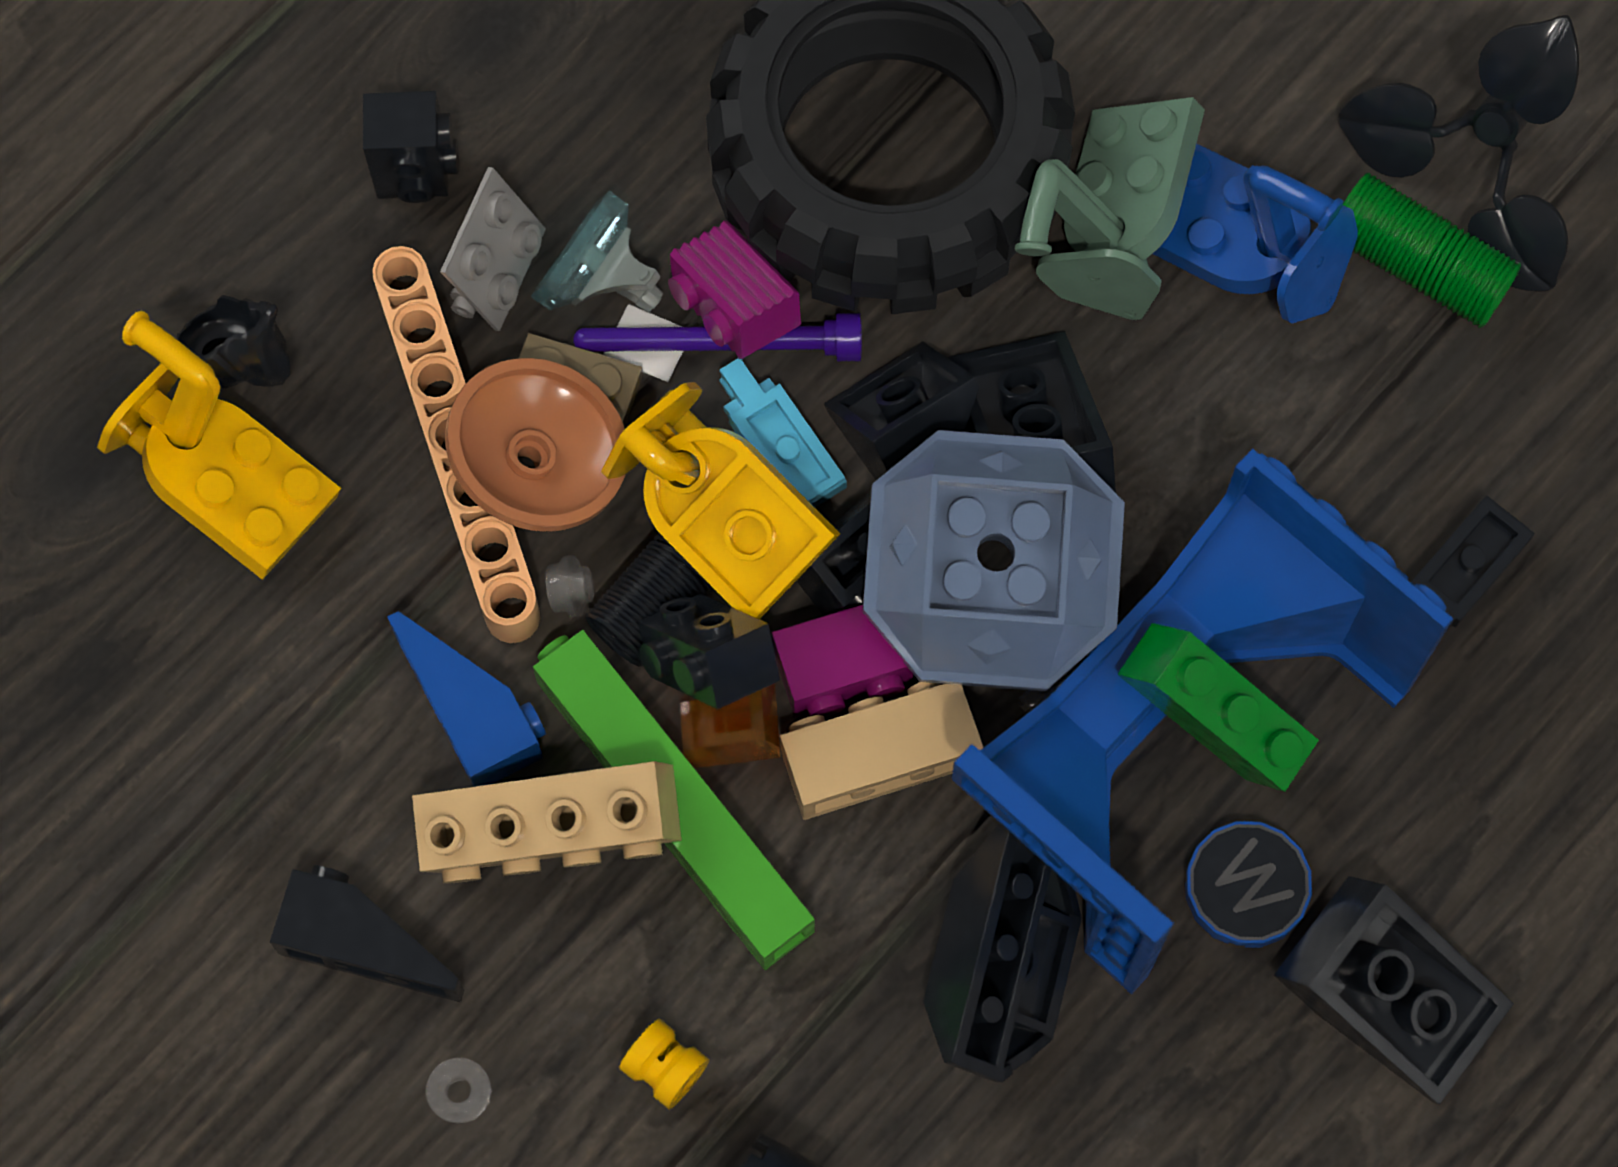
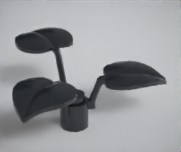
[1339,15,1579,291]

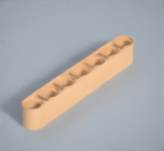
[372,246,541,643]

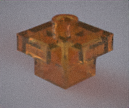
[680,683,780,768]

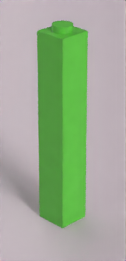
[533,629,815,970]

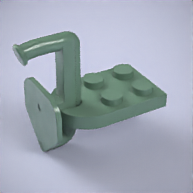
[1015,97,1205,320]

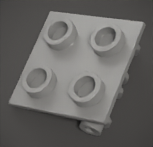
[440,167,546,331]

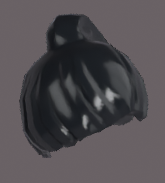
[176,295,291,389]

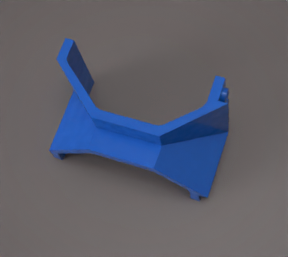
[951,449,1453,994]

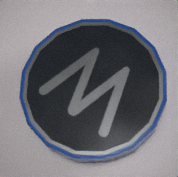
[1185,821,1312,948]

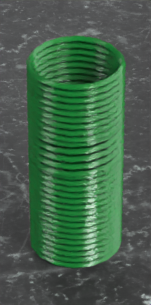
[1343,172,1521,328]

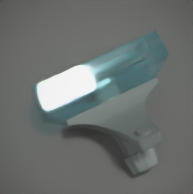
[530,191,663,312]

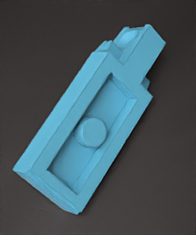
[719,358,847,507]

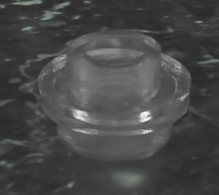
[546,555,594,617]
[426,1058,491,1124]

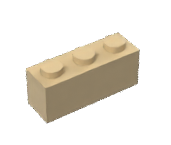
[780,682,984,820]

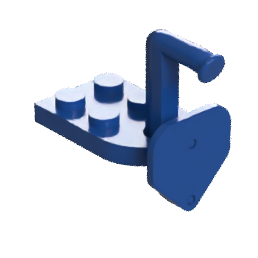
[1152,143,1358,323]

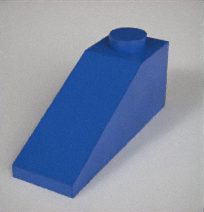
[387,611,546,787]

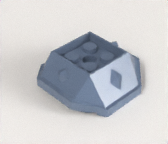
[862,430,1125,691]

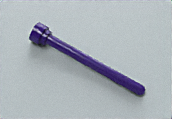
[573,313,862,362]

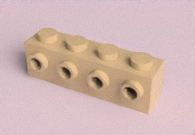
[412,761,682,883]

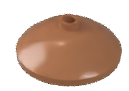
[445,358,625,531]

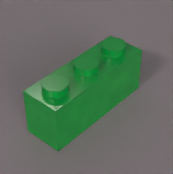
[1117,623,1319,792]

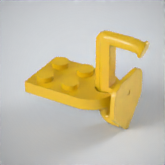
[97,311,341,580]
[601,382,840,619]

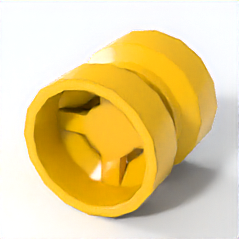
[619,1019,709,1110]

